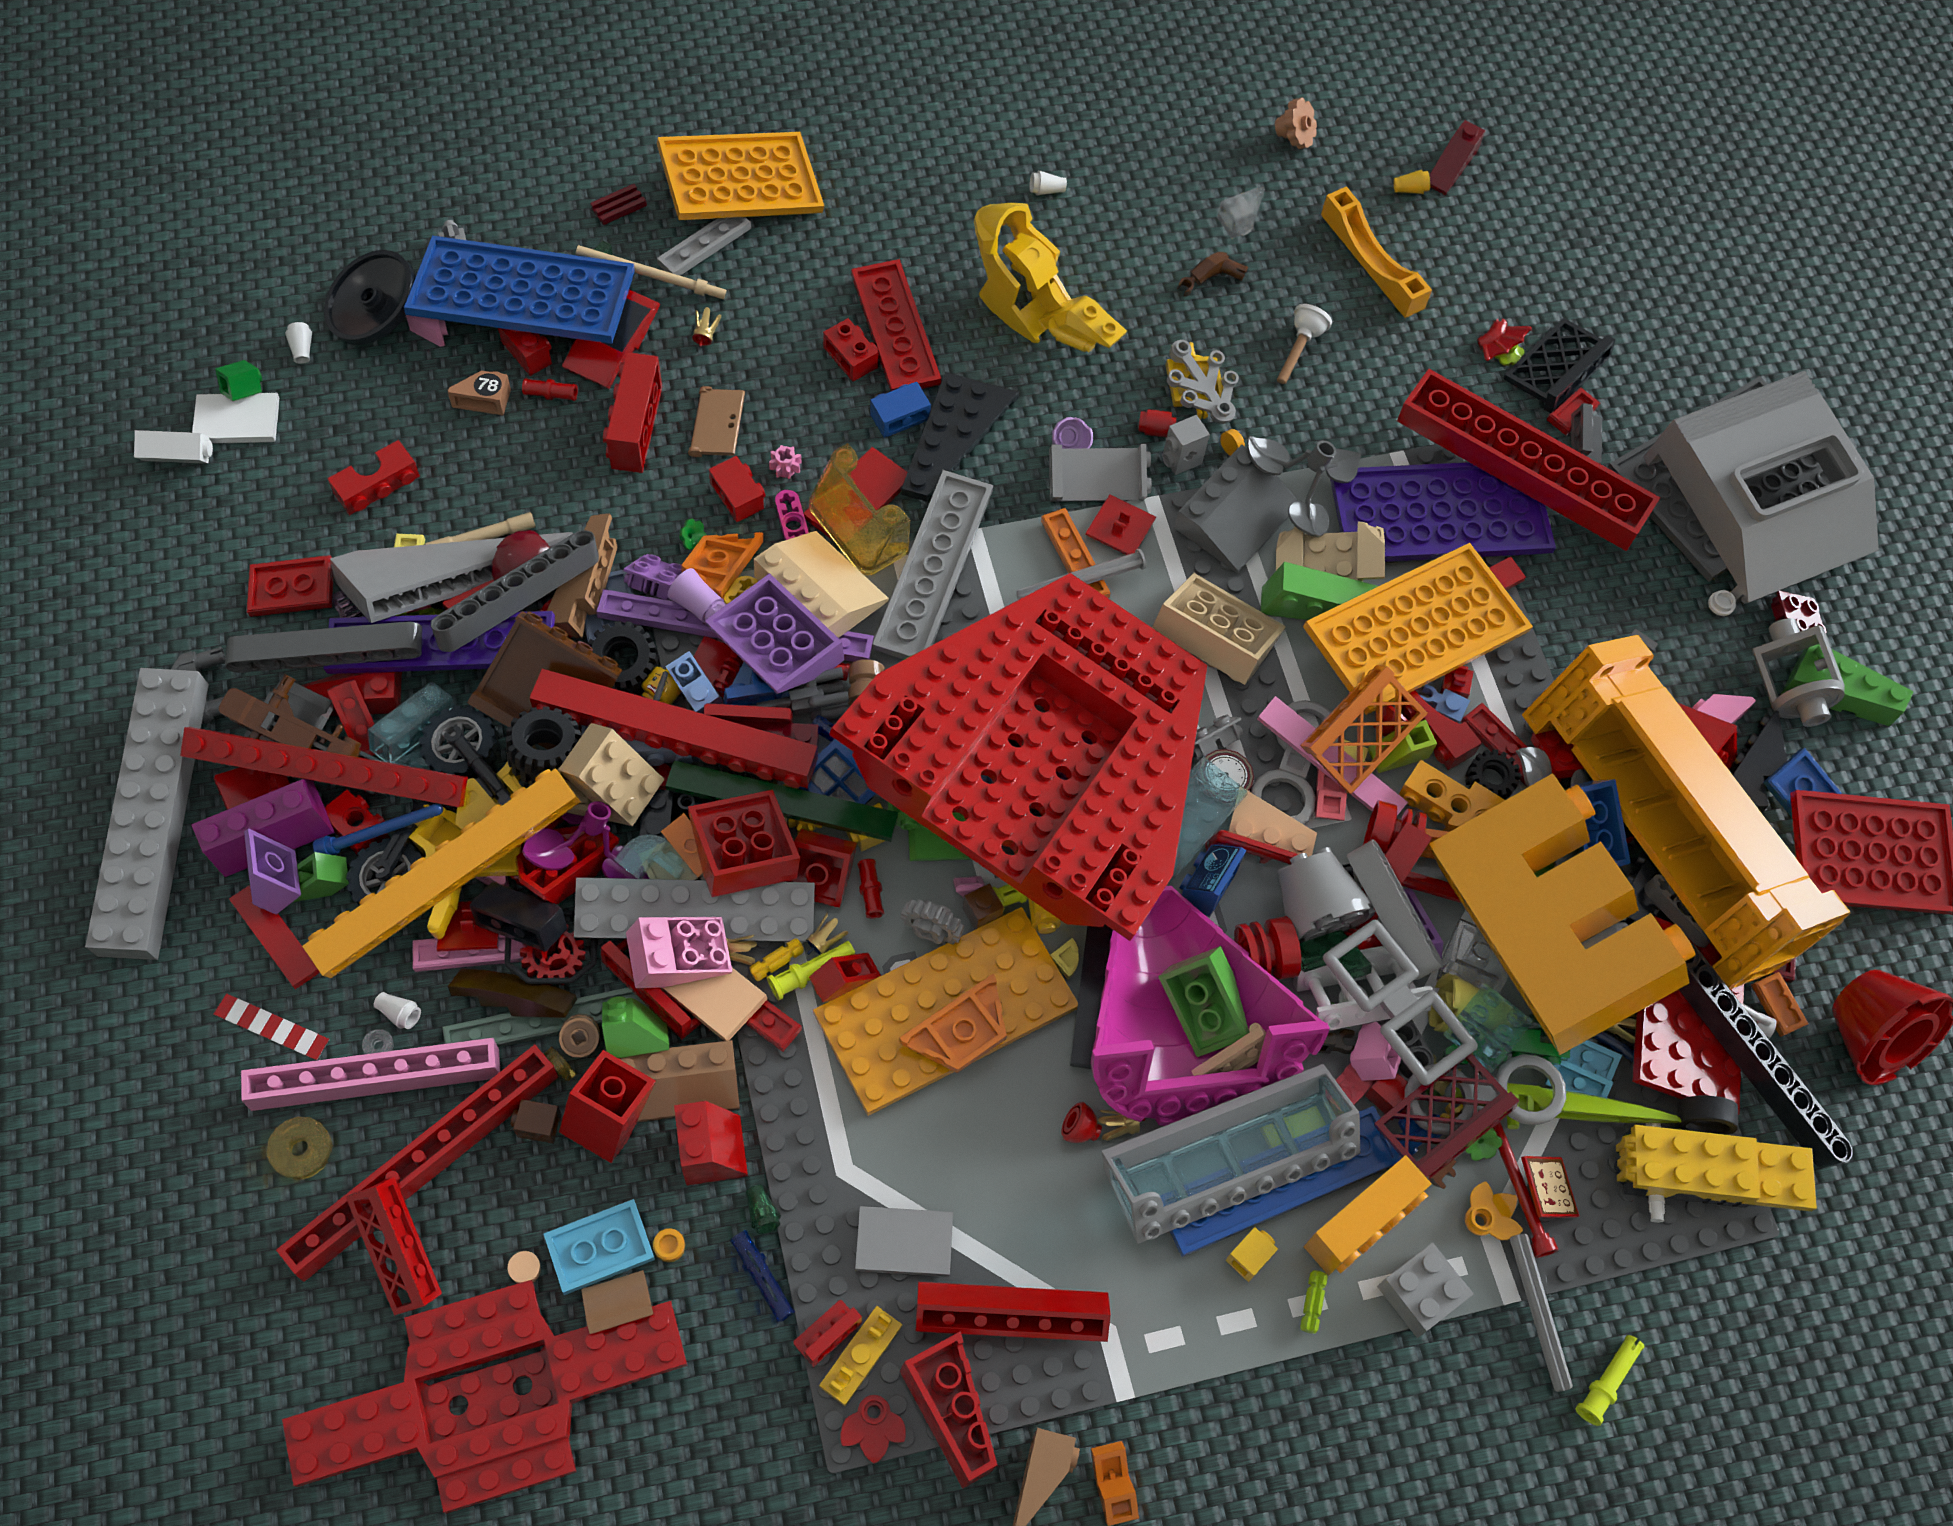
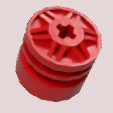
[1363,800,1427,853]
[1234,916,1302,980]

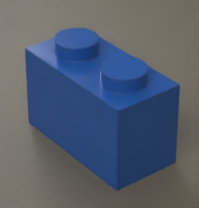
[870,381,931,438]

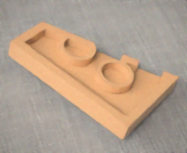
[1229,786,1317,857]

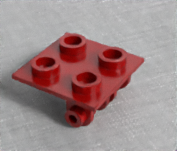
[693,636,744,698]

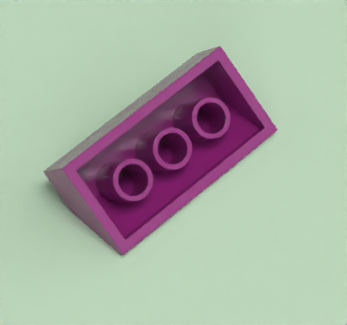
[191,779,335,877]

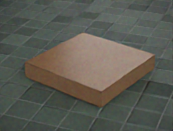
[581,1270,653,1334]

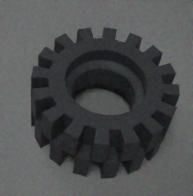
[1465,749,1521,800]

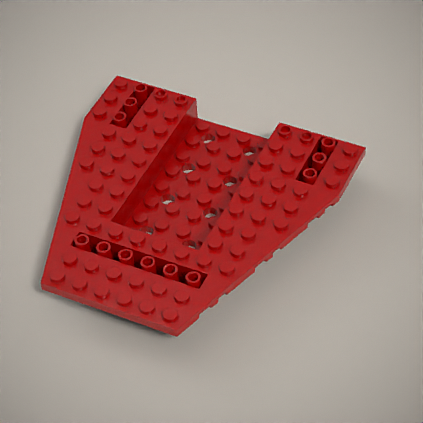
[829,573,1208,941]

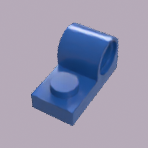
[723,670,782,706]

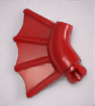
[1477,319,1532,361]

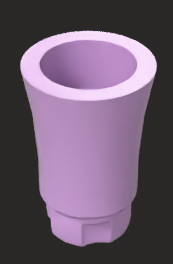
[668,568,727,623]

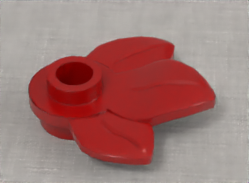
[840,1395,906,1464]

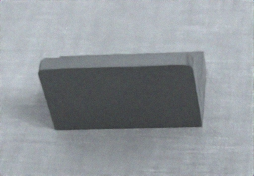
[1571,403,1602,464]

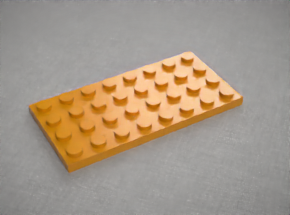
[1303,543,1533,715]
[813,907,1078,1116]

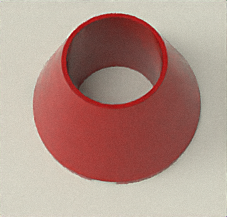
[1832,969,1953,1085]

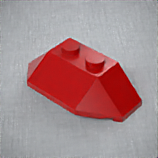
[515,826,620,905]

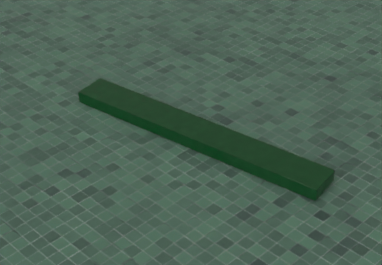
[666,760,898,842]

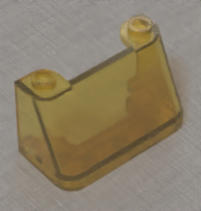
[809,443,910,575]

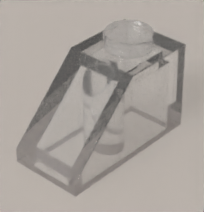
[1217,185,1265,239]

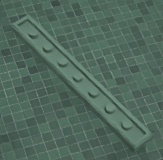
[443,988,674,1048]

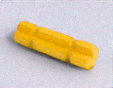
[749,938,804,981]

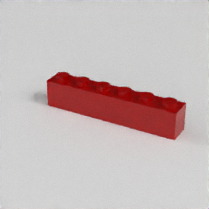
[916,1282,1111,1342]

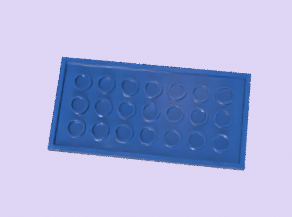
[404,236,635,344]

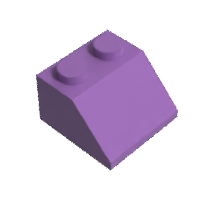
[244,828,301,914]

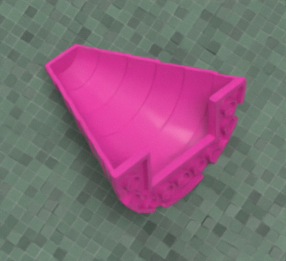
[1091,886,1330,1126]

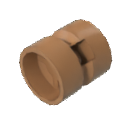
[848,660,885,706]
[559,1013,600,1058]

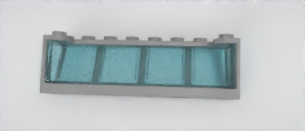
[1102,1064,1360,1244]

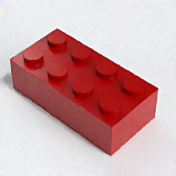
[603,352,662,473]

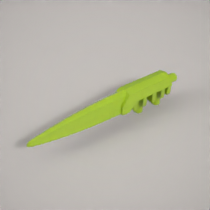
[1455,1083,1681,1129]

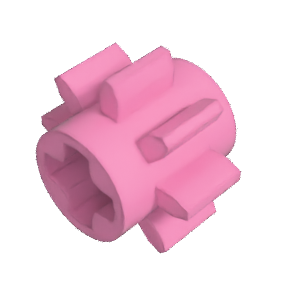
[769,445,802,479]

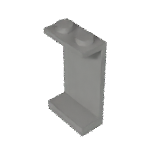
[1049,444,1152,502]

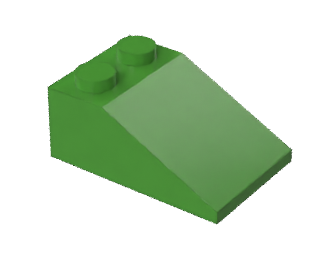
[1158,946,1249,1057]

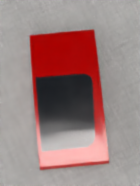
[562,290,660,390]

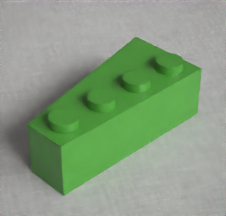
[1261,561,1378,620]
[1781,644,1914,726]

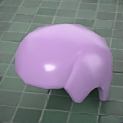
[1052,417,1093,449]

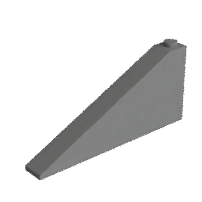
[330,532,573,623]

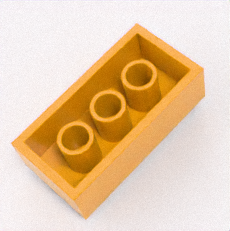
[1303,1155,1431,1276]

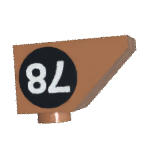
[448,371,511,415]

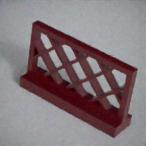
[1374,1053,1519,1180]

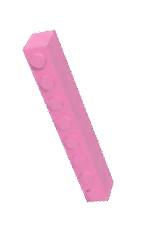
[241,1038,500,1111]

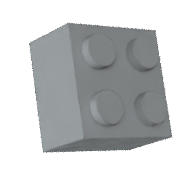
[1377,1242,1474,1338]

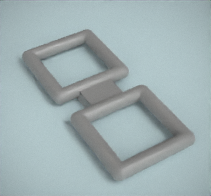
[1323,920,1478,1086]

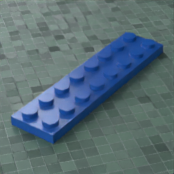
[1160,1106,1402,1257]

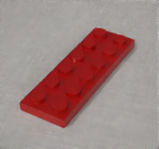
[851,259,941,391]

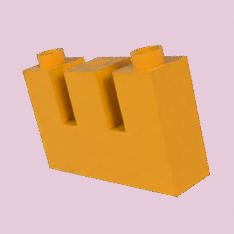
[1429,773,1696,1055]

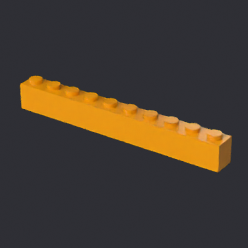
[302,768,581,978]

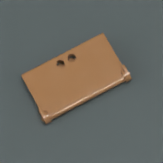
[688,386,745,457]

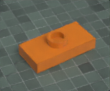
[661,813,703,878]
[1751,972,1809,1037]

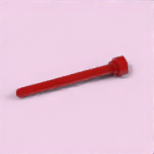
[1492,1122,1559,1258]

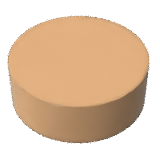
[508,1251,541,1284]

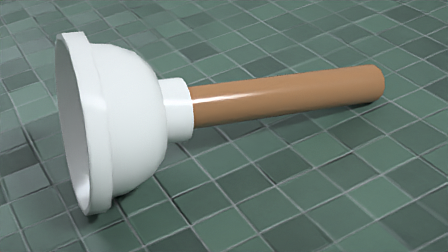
[1277,304,1332,384]

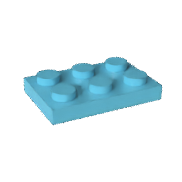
[544,1199,655,1295]

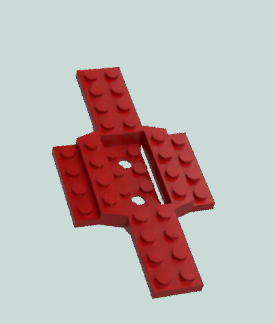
[282,1280,688,1514]

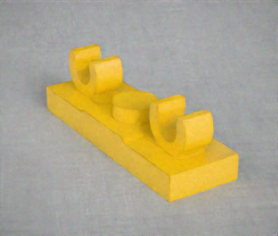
[819,1306,902,1406]

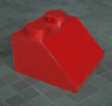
[786,829,857,908]

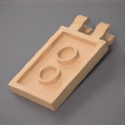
[660,968,767,1041]

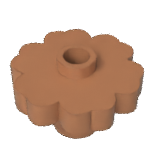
[1275,98,1317,149]

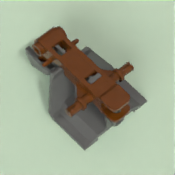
[219,674,388,797]

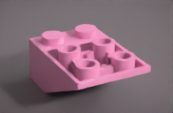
[626,917,733,988]

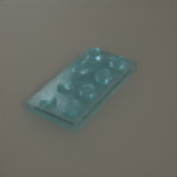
[1172,756,1248,879]

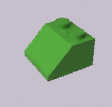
[602,996,669,1058]

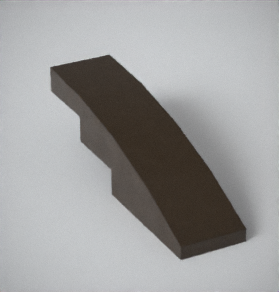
[448,968,577,1018]

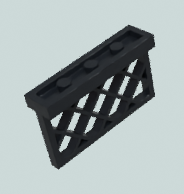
[1504,318,1616,413]

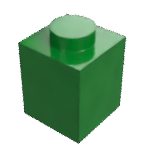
[215,360,262,401]

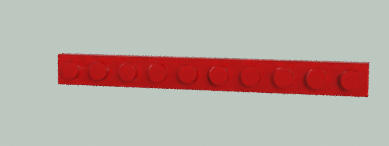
[180,727,468,807]

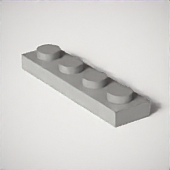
[657,217,751,276]

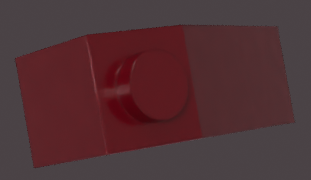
[1429,120,1486,195]

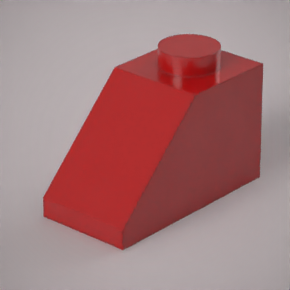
[809,953,881,1002]

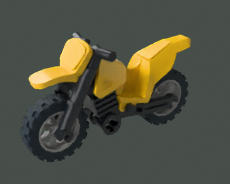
[346,705,522,939]

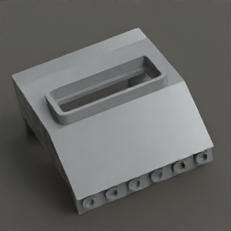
[1643,371,1879,604]

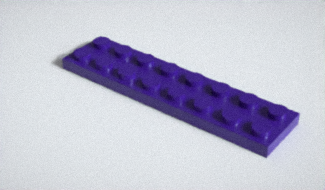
[324,611,555,674]

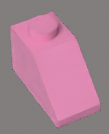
[1692,694,1756,724]

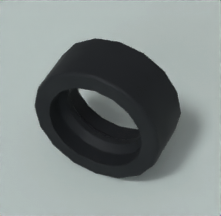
[1678,1095,1738,1135]

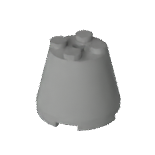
[1277,847,1375,947]

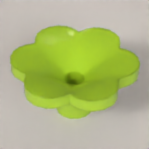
[1495,345,1524,366]

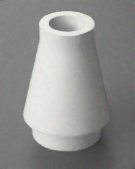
[1029,170,1067,195]
[285,322,312,364]
[374,992,421,1029]

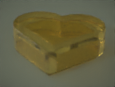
[543,1046,576,1081]

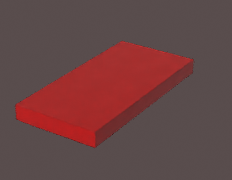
[803,447,908,548]

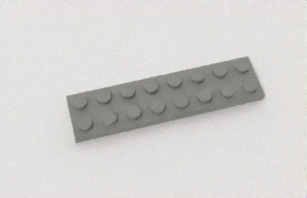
[872,470,993,659]
[574,878,815,942]

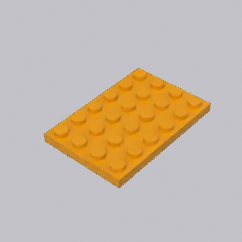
[657,132,824,220]

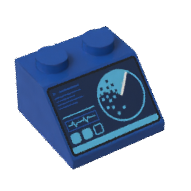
[1179,844,1246,918]

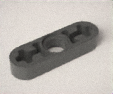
[1644,875,1711,948]

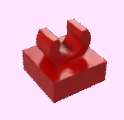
[1440,666,1474,699]

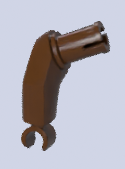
[1177,252,1248,297]

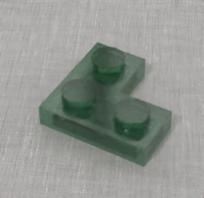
[1299,929,1372,979]

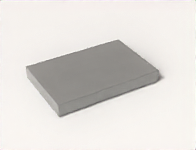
[855,1206,953,1277]

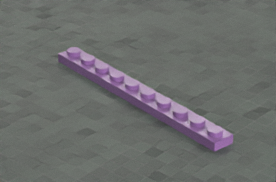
[597,589,874,662]

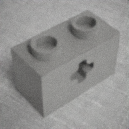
[1162,415,1210,475]

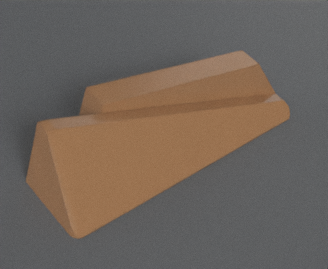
[547,513,617,638]

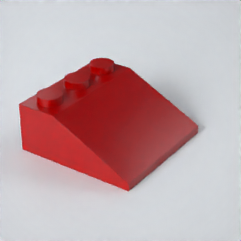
[688,790,800,897]

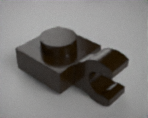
[1318,1029,1355,1054]

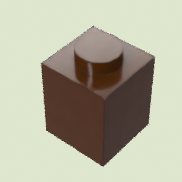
[962,883,1004,930]
[511,1099,562,1144]

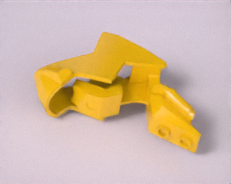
[974,203,1127,352]

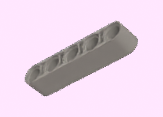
[1347,840,1443,981]

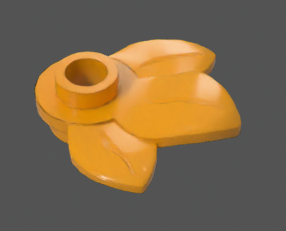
[1465,1181,1523,1240]

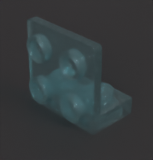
[1443,984,1533,1073]

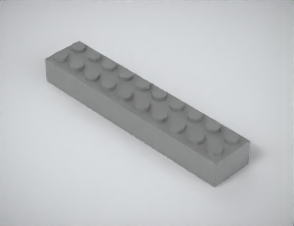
[85,668,209,960]

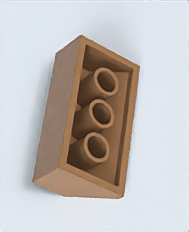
[618,1040,740,1122]

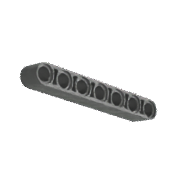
[431,530,599,652]
[225,622,422,673]

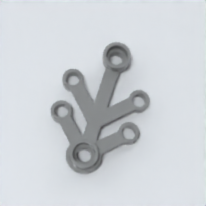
[1167,340,1239,424]

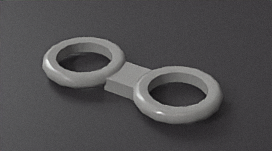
[1250,700,1338,825]
[1405,1054,1566,1135]

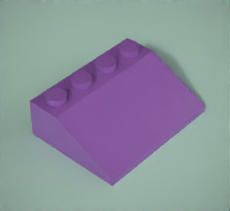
[705,573,844,694]

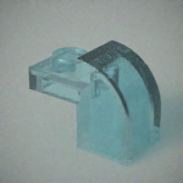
[614,835,686,879]

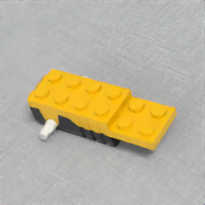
[1614,1123,1817,1223]

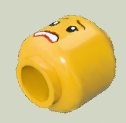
[641,666,682,705]

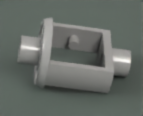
[1752,618,1845,727]

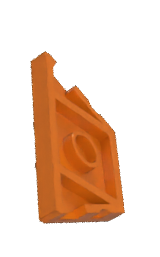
[681,532,763,599]
[899,974,1007,1073]

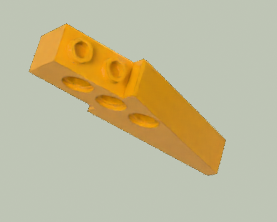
[1398,760,1505,832]

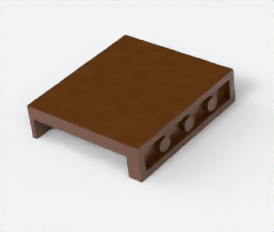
[467,611,622,750]

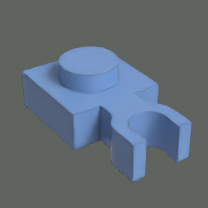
[1420,684,1470,723]

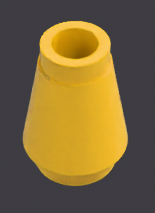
[1393,169,1430,194]

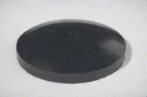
[324,250,416,345]

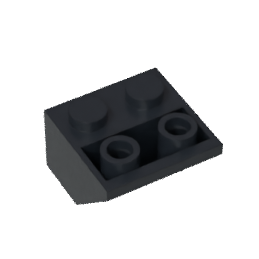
[639,789,702,853]

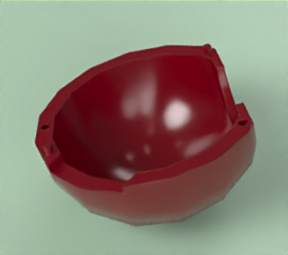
[491,530,550,581]

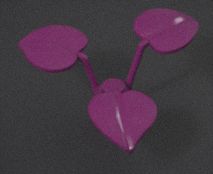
[522,801,649,879]

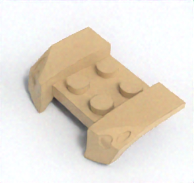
[1276,522,1385,582]

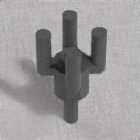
[756,667,849,722]

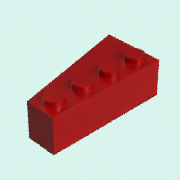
[900,1331,997,1489]

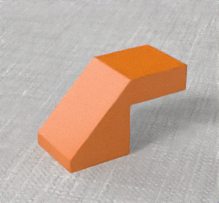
[1091,1441,1139,1526]

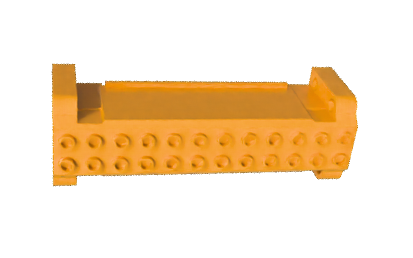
[1522,635,1851,990]

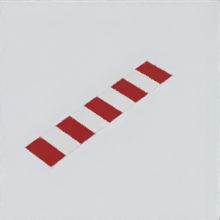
[214,993,329,1060]

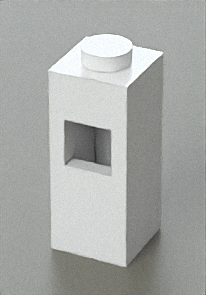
[134,430,213,464]

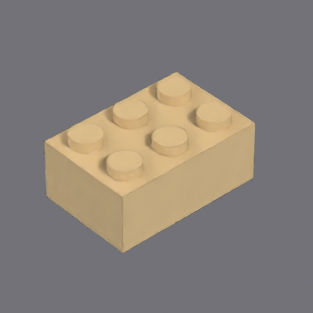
[558,723,664,826]

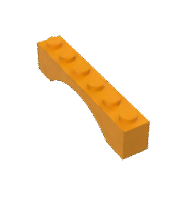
[1321,186,1432,318]

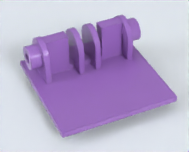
[623,554,682,601]

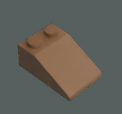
[1013,1428,1080,1526]

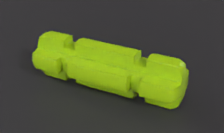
[1300,1270,1328,1334]

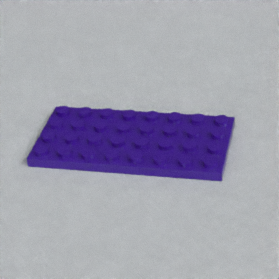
[1330,462,1556,562]

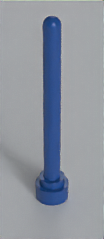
[313,804,443,855]

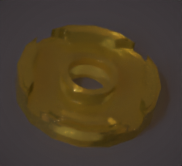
[267,1117,333,1180]

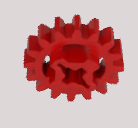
[520,924,586,986]

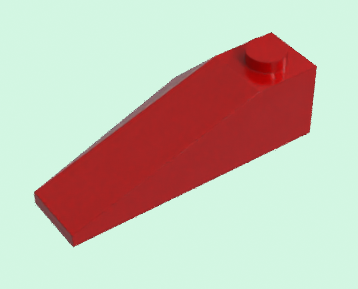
[301,672,402,716]

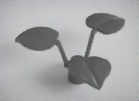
[1247,436,1361,537]
[1516,747,1593,868]

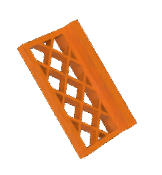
[1300,665,1427,794]

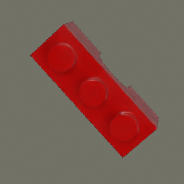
[327,440,420,515]

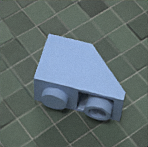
[665,651,724,714]

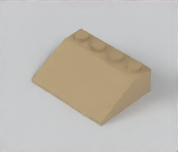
[754,531,889,638]
[1152,573,1286,685]

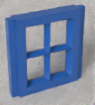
[797,739,877,805]

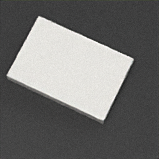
[192,393,280,443]

